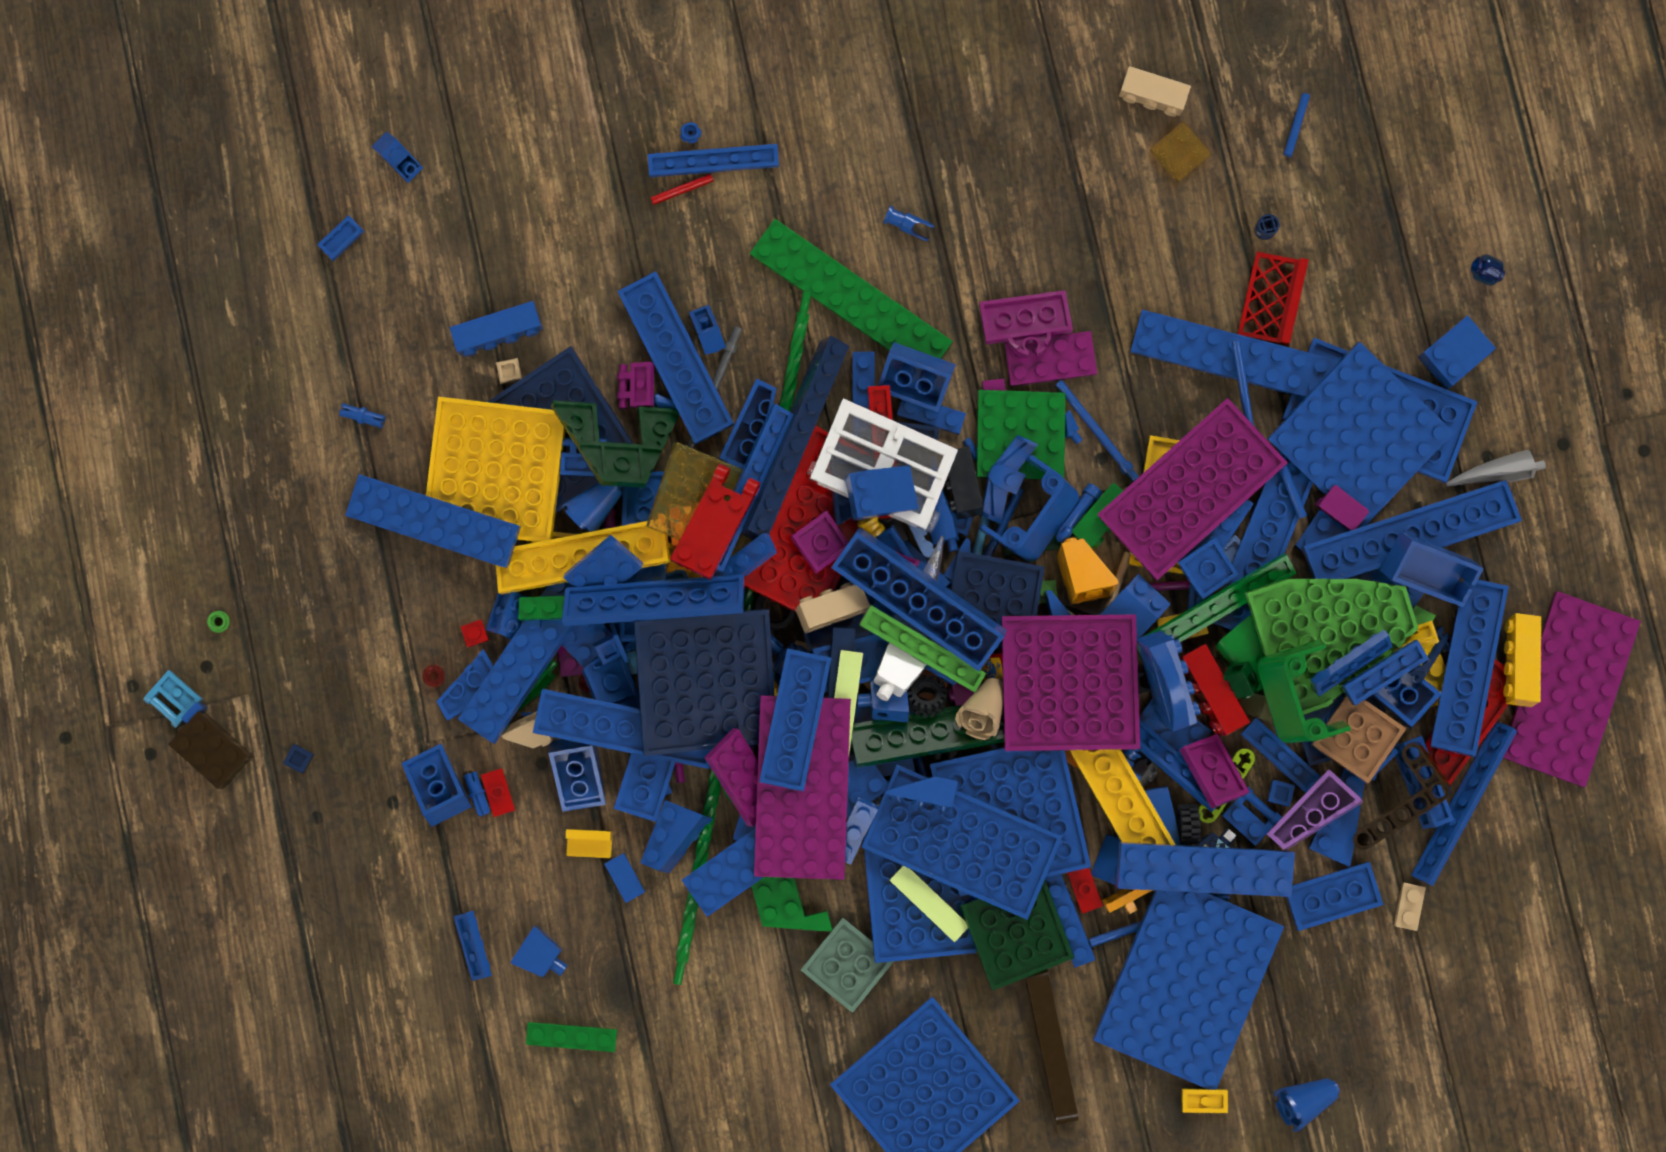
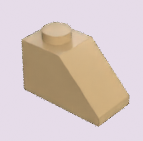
[501,711,553,748]

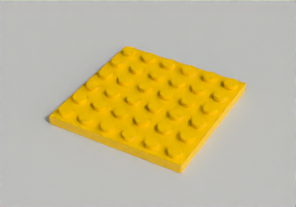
[426,397,566,542]

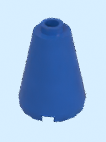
[561,482,623,532]
[1274,1078,1340,1132]

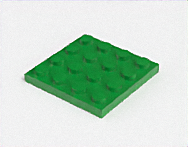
[976,390,1065,480]

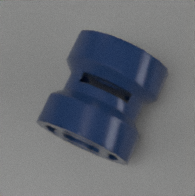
[1254,214,1280,240]

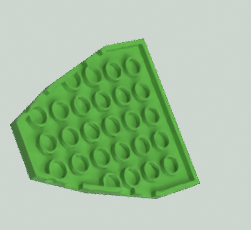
[1245,579,1418,715]

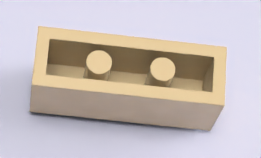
[1119,66,1191,117]
[795,582,870,634]

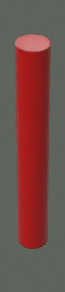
[650,173,714,205]

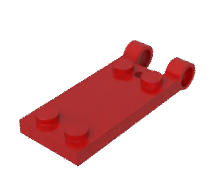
[670,464,761,580]

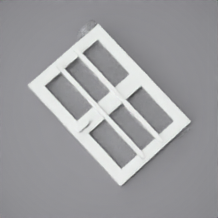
[807,398,958,533]

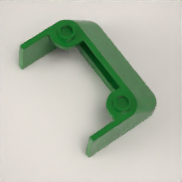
[1256,639,1351,743]

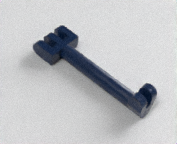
[1408,626,1451,683]

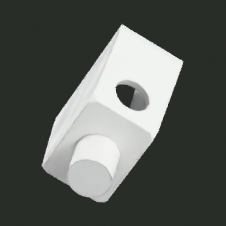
[874,643,926,701]

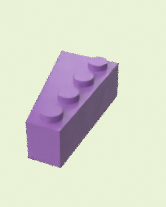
[1267,770,1363,851]

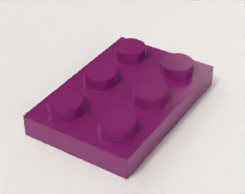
[1180,734,1249,809]

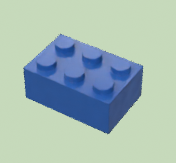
[878,342,956,412]

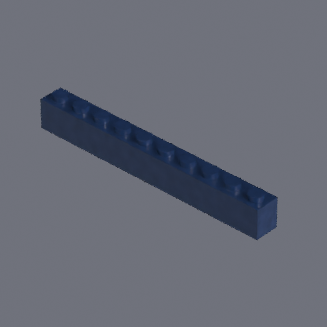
[740,336,849,540]

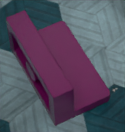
[1314,485,1369,531]

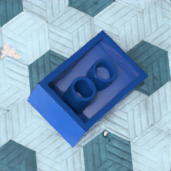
[1418,315,1496,389]
[845,465,919,521]
[1100,574,1171,638]
[1372,652,1442,730]
[548,739,606,812]
[401,744,472,827]

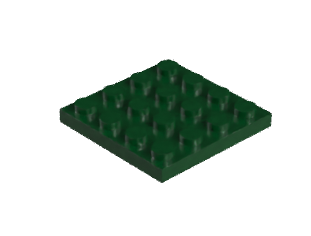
[959,880,1074,991]

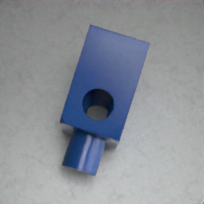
[857,680,909,722]
[510,925,568,977]

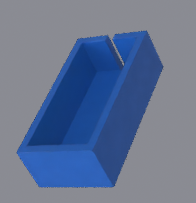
[1380,531,1484,607]

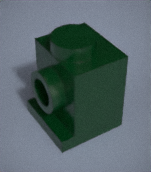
[1223,661,1259,699]

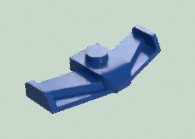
[982,435,1039,524]

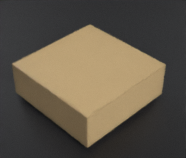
[496,358,522,385]

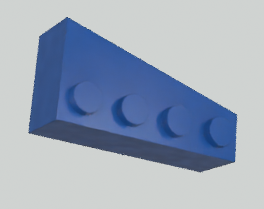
[718,379,777,471]

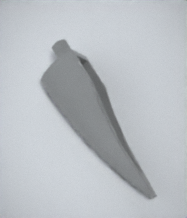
[1446,450,1546,486]

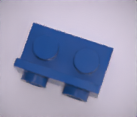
[485,592,527,638]

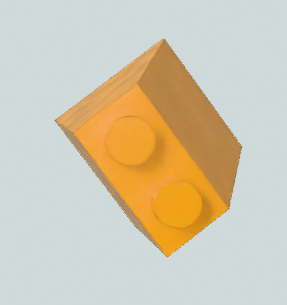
[1057,538,1119,605]

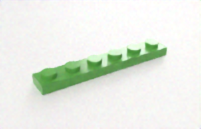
[859,605,986,692]

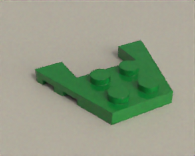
[752,877,833,932]

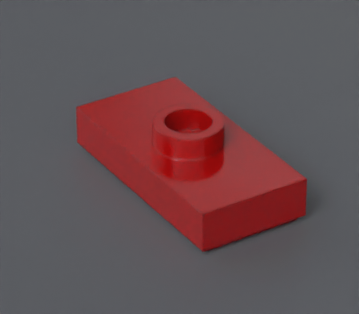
[481,768,516,817]
[1067,868,1103,914]

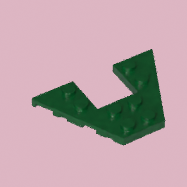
[551,400,680,488]

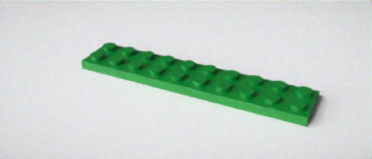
[750,219,953,359]

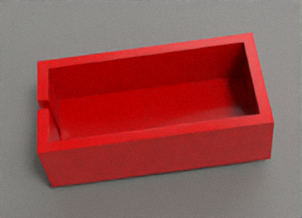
[1179,644,1250,736]

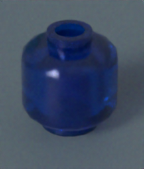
[1470,254,1505,286]

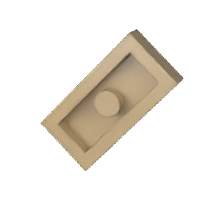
[1393,882,1426,931]

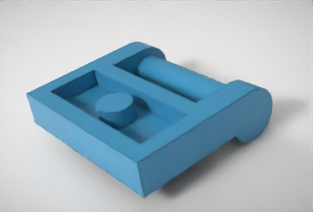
[143,670,203,729]

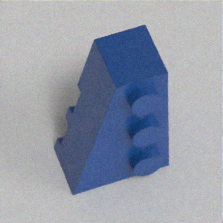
[640,800,713,873]

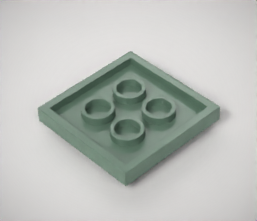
[801,917,894,1013]

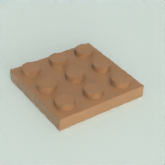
[1311,695,1406,784]

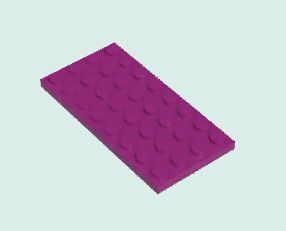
[1097,398,1287,581]
[1503,591,1641,788]
[754,695,851,880]

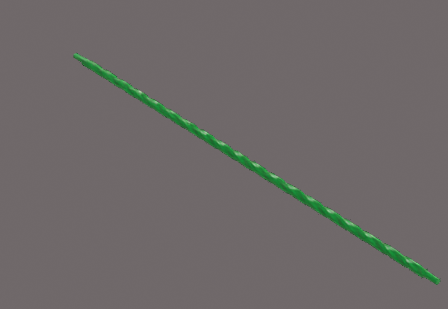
[673,291,811,985]

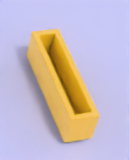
[1503,613,1541,707]

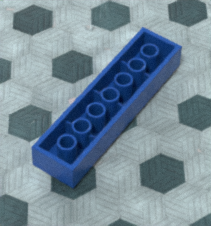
[831,527,1007,671]

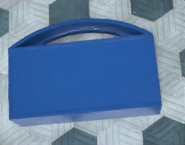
[1137,631,1200,732]

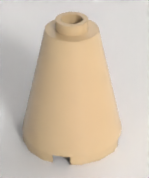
[955,678,1003,740]

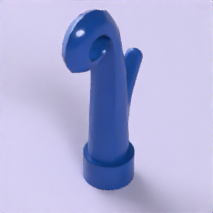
[1056,483,1102,542]

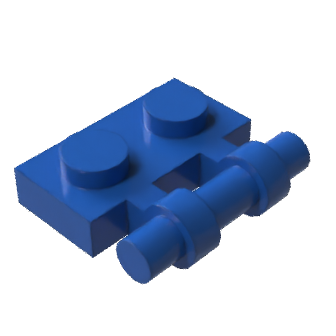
[560,437,607,476]

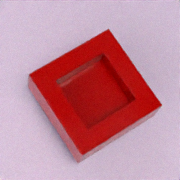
[461,619,489,648]

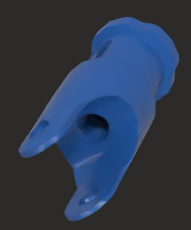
[883,205,935,241]

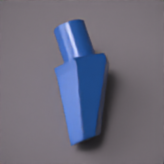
[653,393,677,409]
[1065,410,1083,445]

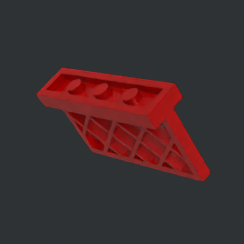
[1238,252,1309,347]

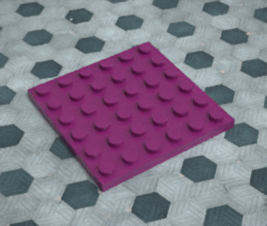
[1001,614,1140,751]

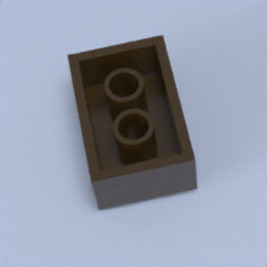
[168,711,254,789]

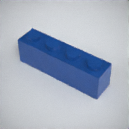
[449,301,543,357]

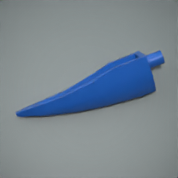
[928,455,959,552]

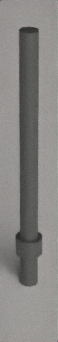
[687,326,743,450]

